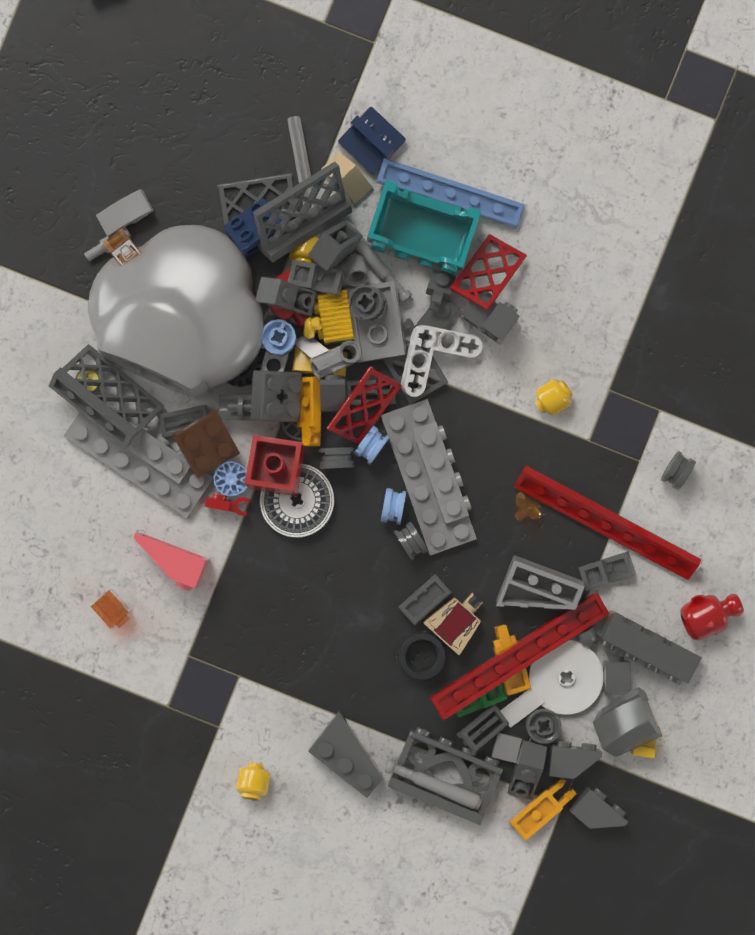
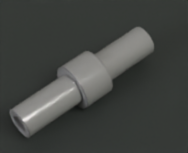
[84,228,131,262]

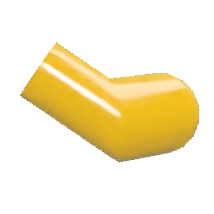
[303,317,322,339]

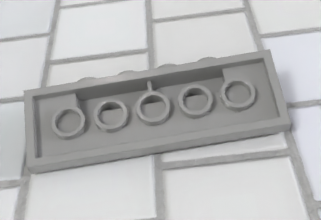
[381,399,477,555]
[64,407,214,518]

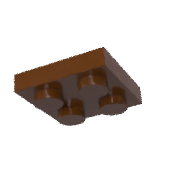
[172,410,240,479]

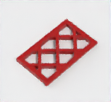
[450,234,527,311]
[327,366,402,445]

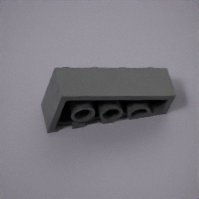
[598,610,702,685]

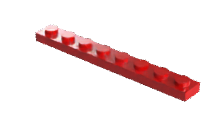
[514,466,701,580]
[429,592,610,720]

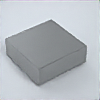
[492,733,522,763]

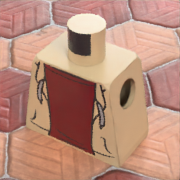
[423,593,483,655]

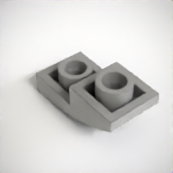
[96,189,154,237]

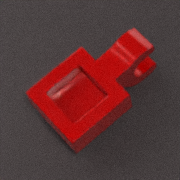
[204,493,250,516]

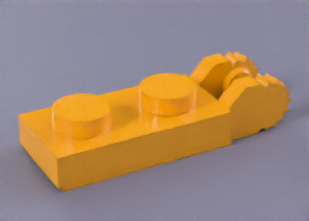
[509,778,576,841]

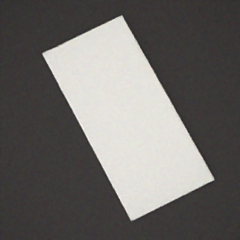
[295,336,329,358]
[500,686,545,728]

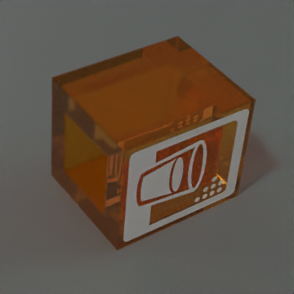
[103,228,142,266]
[91,589,132,629]

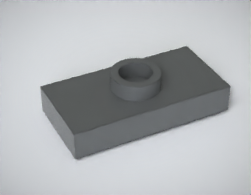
[398,574,452,625]

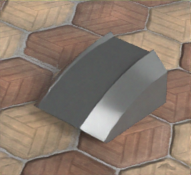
[593,687,663,757]

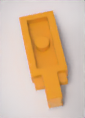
[297,377,321,446]
[493,624,531,696]

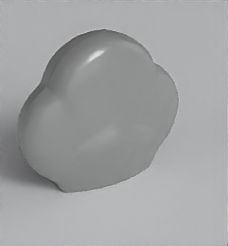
[88,225,265,398]

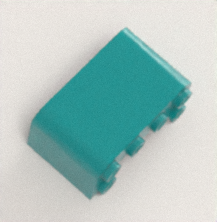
[367,180,482,276]

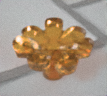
[514,493,542,521]

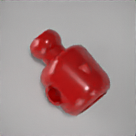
[680,594,744,641]

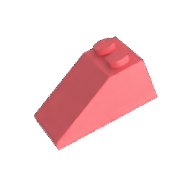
[133,533,210,591]

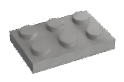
[346,281,407,363]

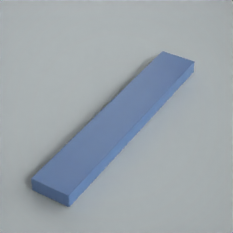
[376,158,525,229]

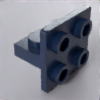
[338,107,406,175]
[224,198,281,260]

